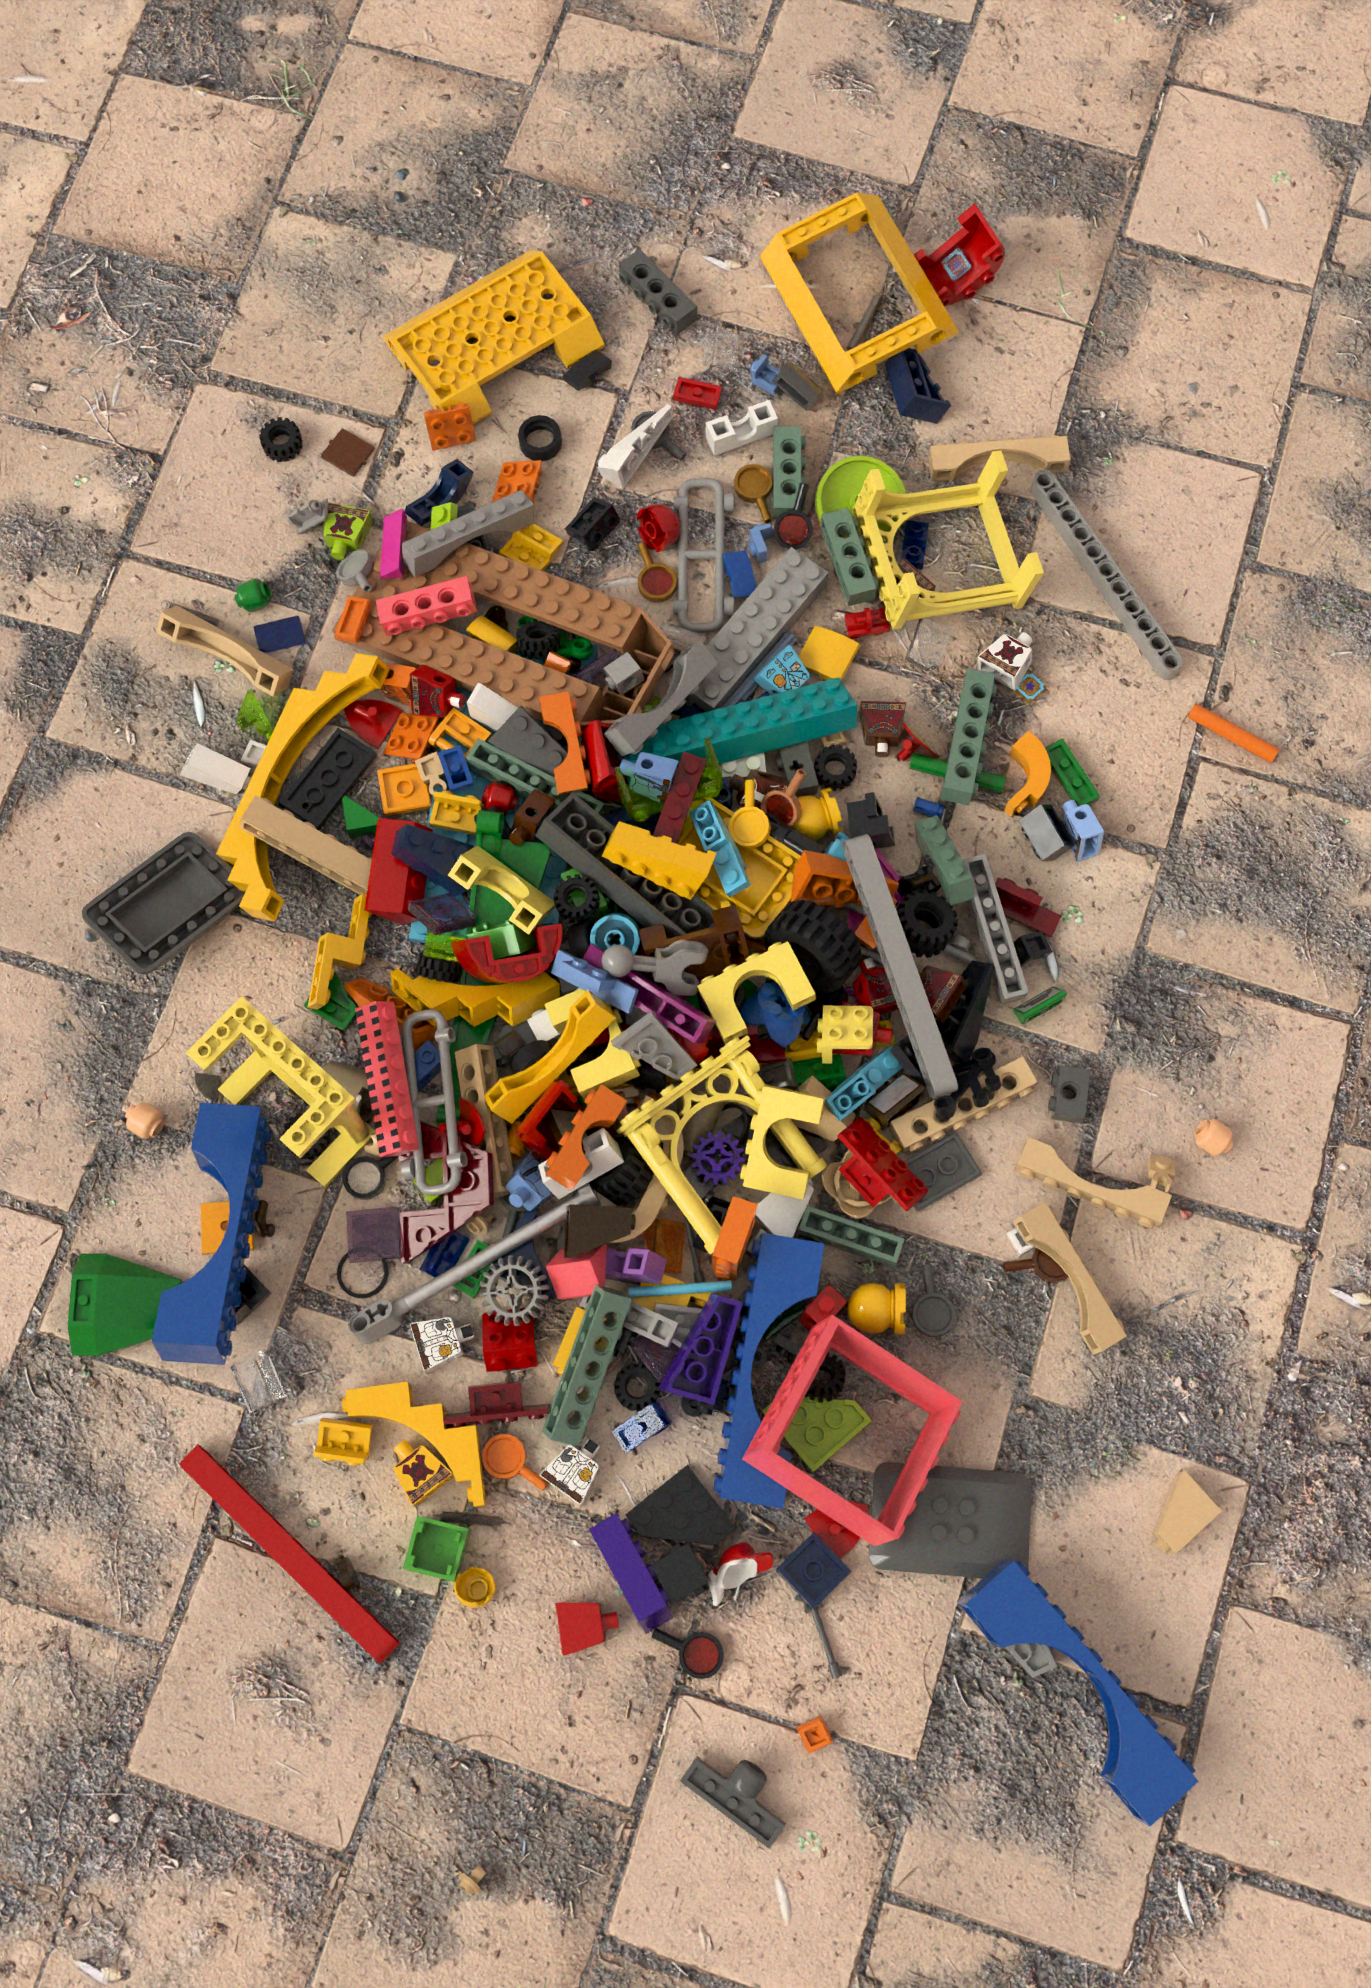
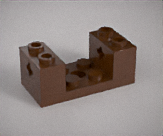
[639,905,749,989]

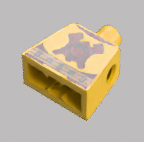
[393,1440,454,1507]

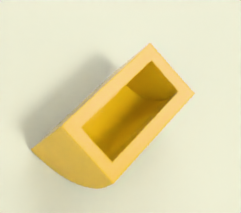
[466,616,519,654]

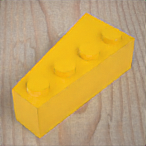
[602,821,717,900]

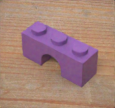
[605,1247,667,1284]

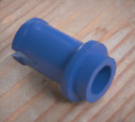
[913,797,945,819]

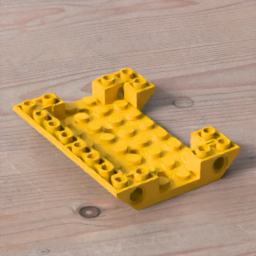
[382,249,605,424]

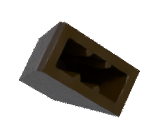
[564,1204,636,1259]

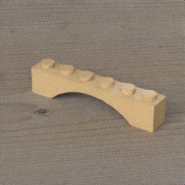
[928,435,1070,482]
[156,605,294,697]
[1015,1137,1172,1228]
[1012,1202,1127,1355]

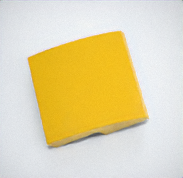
[498,523,563,571]
[798,626,860,681]

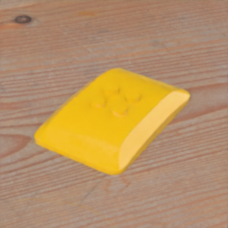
[678,791,801,939]

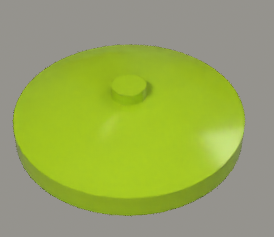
[815,456,906,549]

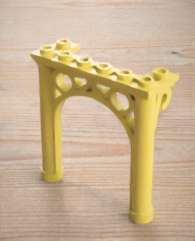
[616,1035,828,1254]

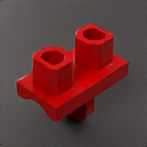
[844,608,890,639]

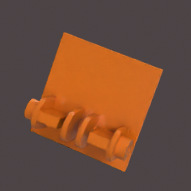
[423,402,476,451]
[492,460,543,504]
[383,713,439,764]

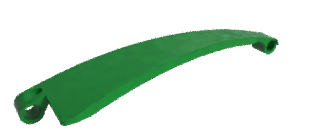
[436,810,551,1126]

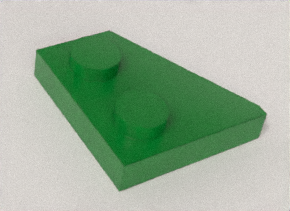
[304,970,357,1033]

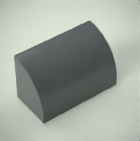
[772,360,823,410]

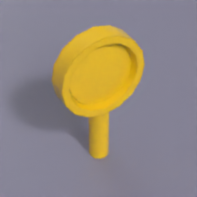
[728,780,771,849]

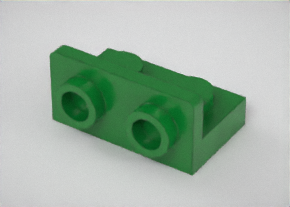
[792,1054,846,1093]

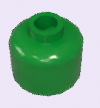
[235,578,272,612]

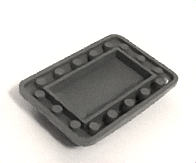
[82,832,245,975]
[869,1462,1031,1579]

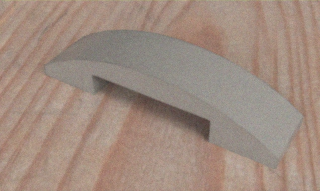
[579,1296,680,1348]

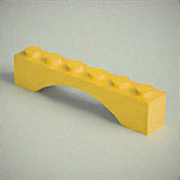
[484,990,616,1124]

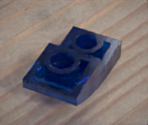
[901,520,929,570]

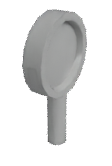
[336,550,374,593]

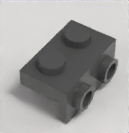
[744,1058,798,1097]

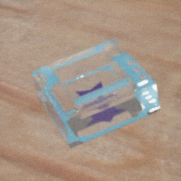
[941,248,972,281]

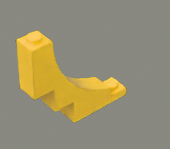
[390,968,561,1027]
[553,1274,714,1376]
[342,1381,487,1508]

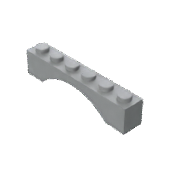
[402,490,534,577]
[604,641,718,756]

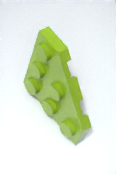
[762,1396,872,1473]

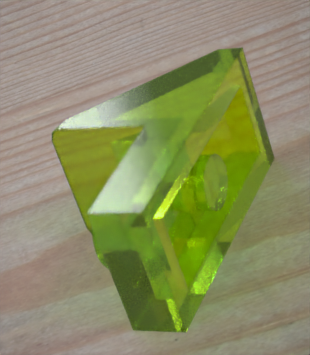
[236,689,274,741]

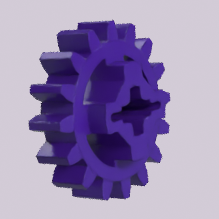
[690,1131,745,1187]

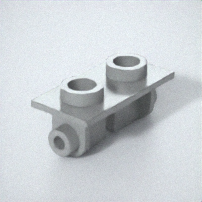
[287,498,328,534]

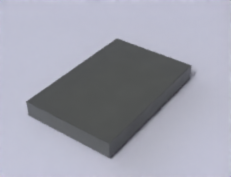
[904,1131,982,1212]

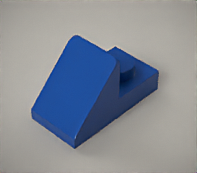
[437,745,474,792]

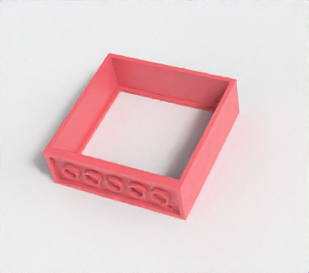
[742,1315,963,1546]

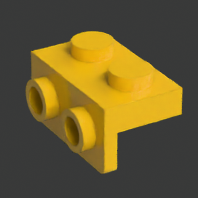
[429,791,484,836]
[313,1418,373,1465]

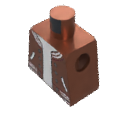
[729,769,790,814]

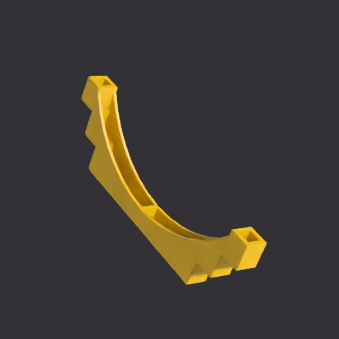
[216,653,390,922]

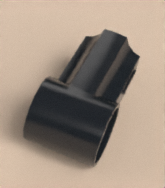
[897,865,941,897]

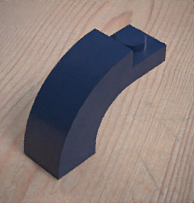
[405,459,474,526]

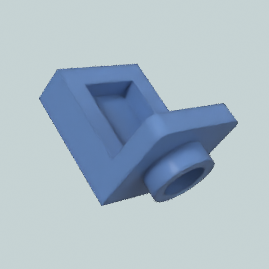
[750,354,780,395]
[748,523,773,564]

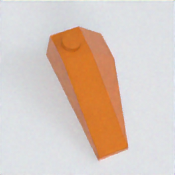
[790,850,899,908]
[344,977,448,1052]

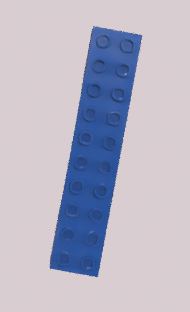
[152,1103,271,1365]
[713,1233,825,1509]
[957,1559,1199,1827]

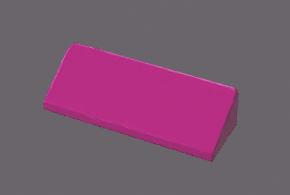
[380,509,407,579]

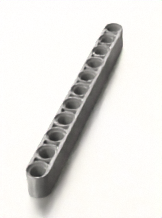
[1031,470,1182,680]
[842,834,958,1099]

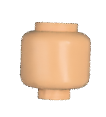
[125,1102,165,1139]
[1194,1119,1233,1156]

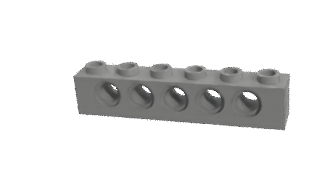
[962,853,1029,1005]

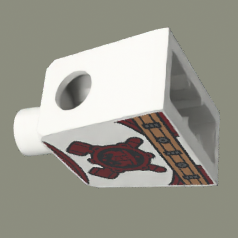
[978,632,1033,691]

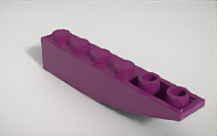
[583,944,716,1043]

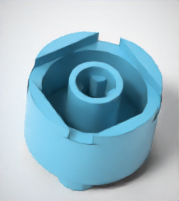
[590,913,641,955]

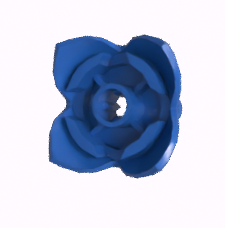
[740,982,811,1048]

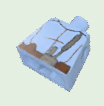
[1062,800,1104,862]

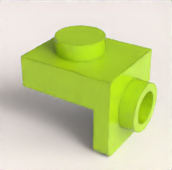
[431,502,458,530]

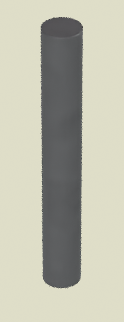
[847,294,883,351]

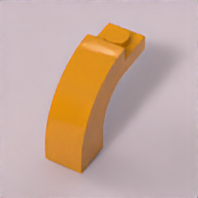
[1004,731,1051,817]

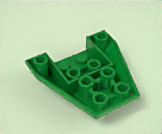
[67,1253,182,1356]

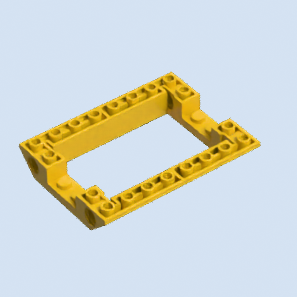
[760,192,959,394]

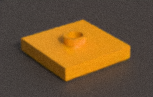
[377,763,432,817]
[201,1201,254,1255]

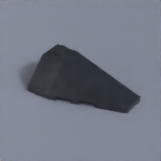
[935,960,994,1064]

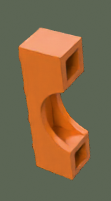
[539,691,591,796]
[545,1084,627,1191]

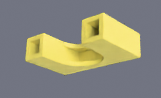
[448,845,555,934]
[697,941,816,1044]
[545,989,641,1100]
[740,1085,826,1200]

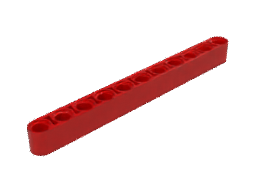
[179,1444,400,1664]

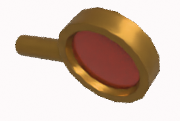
[637,542,677,603]

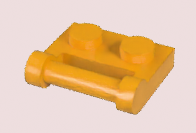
[428,707,492,763]

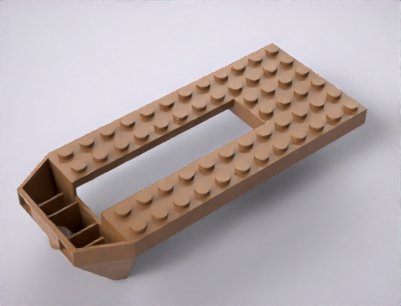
[332,521,675,737]

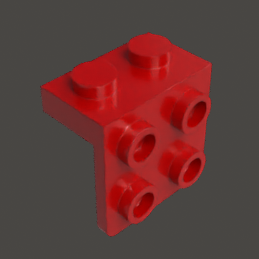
[482,1308,538,1372]

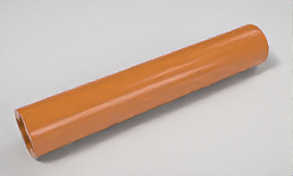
[1187,703,1280,763]

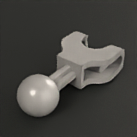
[602,940,708,996]

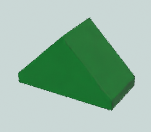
[342,795,379,839]

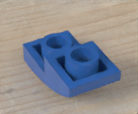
[723,551,756,599]

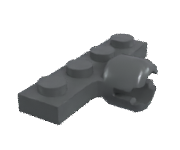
[680,1756,786,1849]

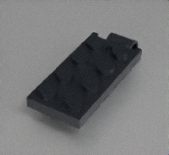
[279,728,377,830]

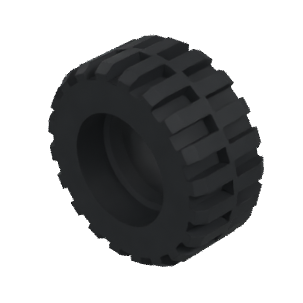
[764,900,861,993]

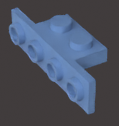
[551,950,638,1014]

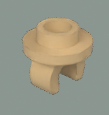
[467,1214,493,1235]
[458,1865,486,1896]

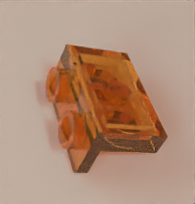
[644,1218,685,1274]

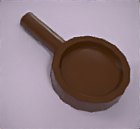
[1003,1248,1068,1283]

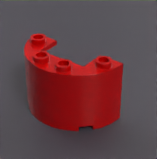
[914,203,1005,307]
[581,720,646,802]
[451,923,562,984]
[515,1080,617,1184]

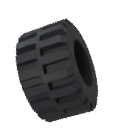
[896,890,958,958]
[590,1136,654,1206]

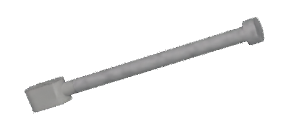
[348,1182,601,1344]

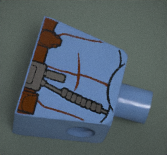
[618,752,678,804]
[505,1150,555,1211]

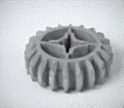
[479,1256,549,1326]

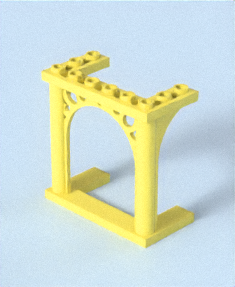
[852,451,1044,630]
[186,996,376,1189]

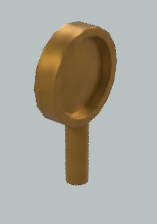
[734,464,773,524]

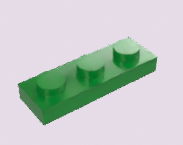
[1045,738,1100,806]

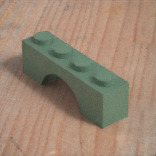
[914,815,974,906]

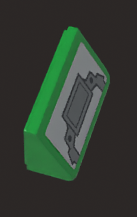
[1013,986,1067,1025]

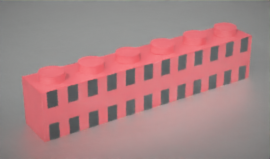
[355,1001,419,1157]

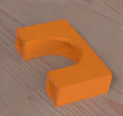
[712,1196,758,1281]

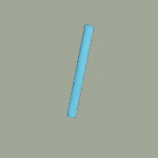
[628,1280,732,1298]

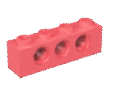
[376,576,477,636]

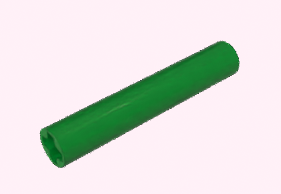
[909,753,1006,793]

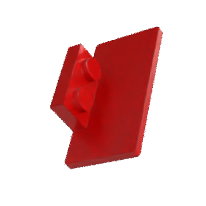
[837,1117,929,1211]

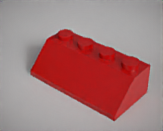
[364,818,433,925]

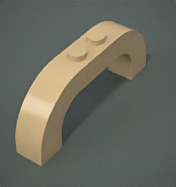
[607,1096,684,1244]

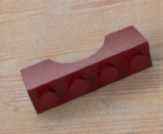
[653,752,707,844]

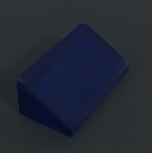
[253,616,306,653]
[419,1231,470,1278]

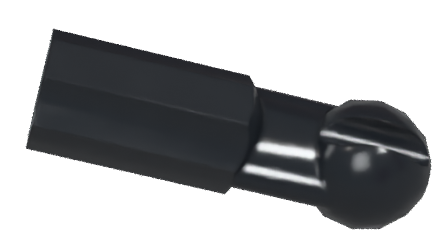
[765,812,826,855]

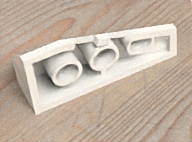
[598,404,674,489]

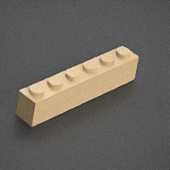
[238,795,372,895]

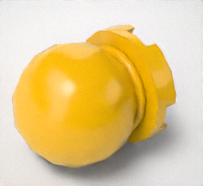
[784,788,844,842]
[846,1282,906,1335]

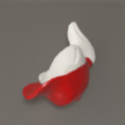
[708,1543,773,1606]

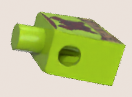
[324,502,373,560]

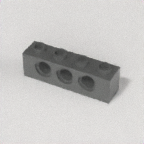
[619,249,697,334]

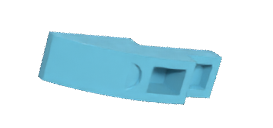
[689,800,751,897]
[825,1045,903,1121]

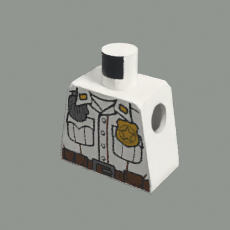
[410,1317,475,1374]
[540,1438,600,1506]

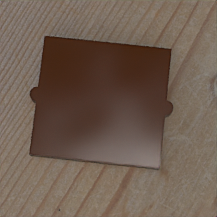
[321,428,375,477]

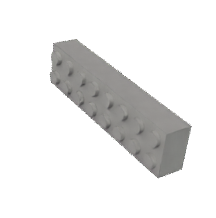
[685,547,828,712]

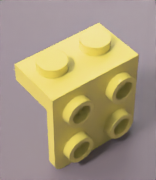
[817,1005,873,1064]

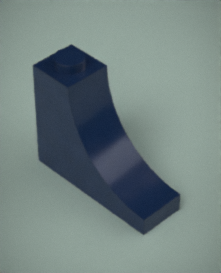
[492,1208,556,1304]

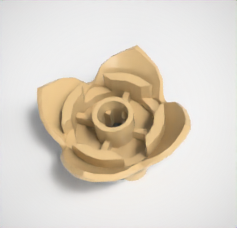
[821,1150,892,1219]

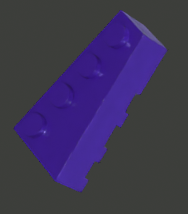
[658,1293,743,1405]
[589,1513,674,1634]

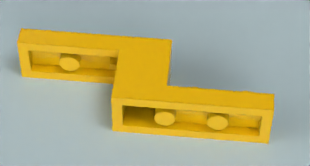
[308,893,372,1010]

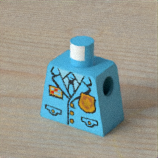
[753,644,810,695]

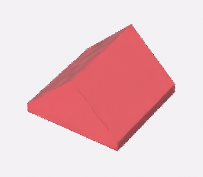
[545,1244,607,1300]

